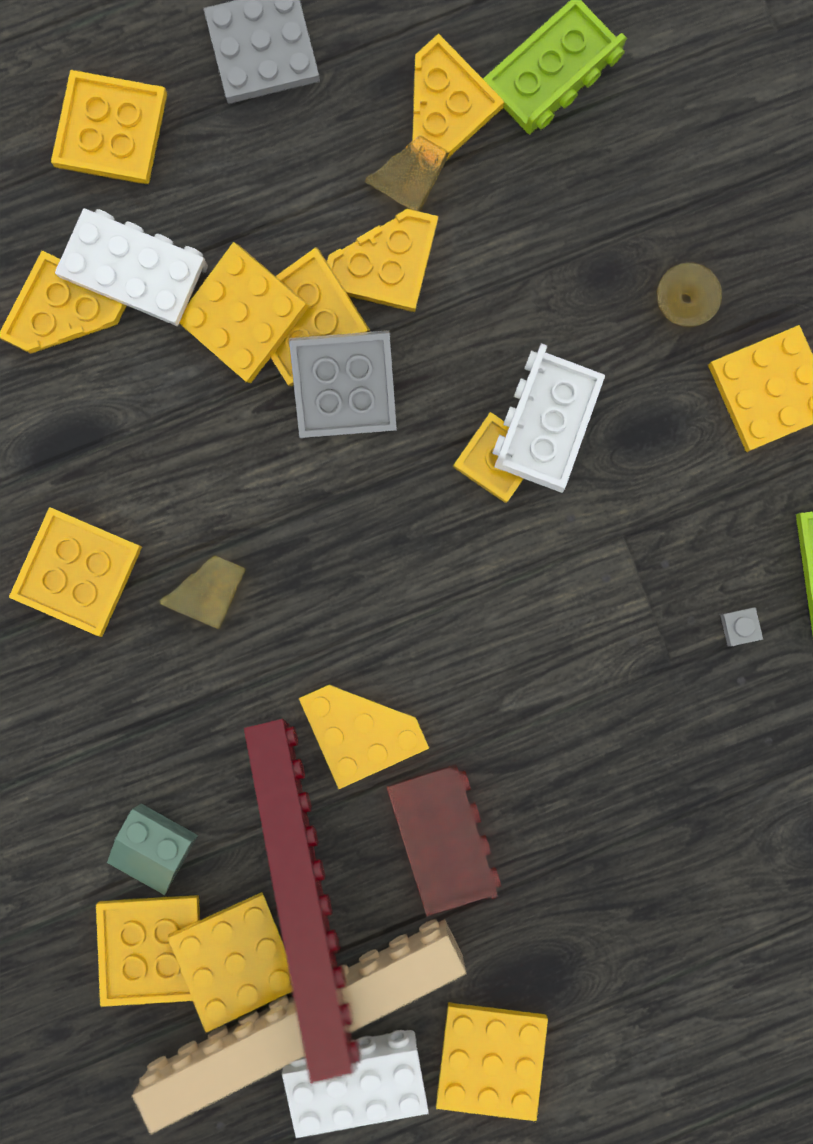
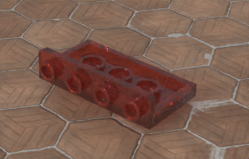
[387,764,502,916]

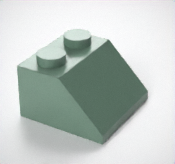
[107,804,198,895]

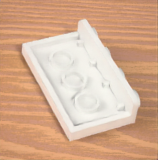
[55,208,208,326]
[492,343,605,493]
[282,1030,429,1138]

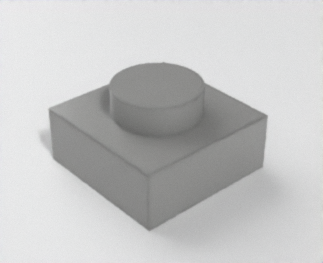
[720,607,763,646]

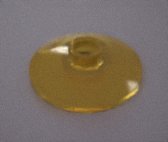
[657,263,722,327]

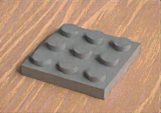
[204,0,320,104]
[289,330,397,438]

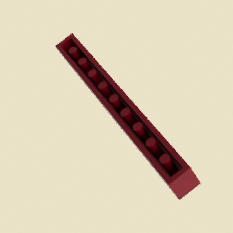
[244,719,361,1084]

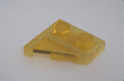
[365,136,450,212]
[160,555,246,629]

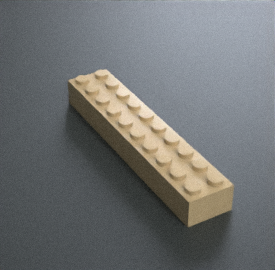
[132,919,466,1134]

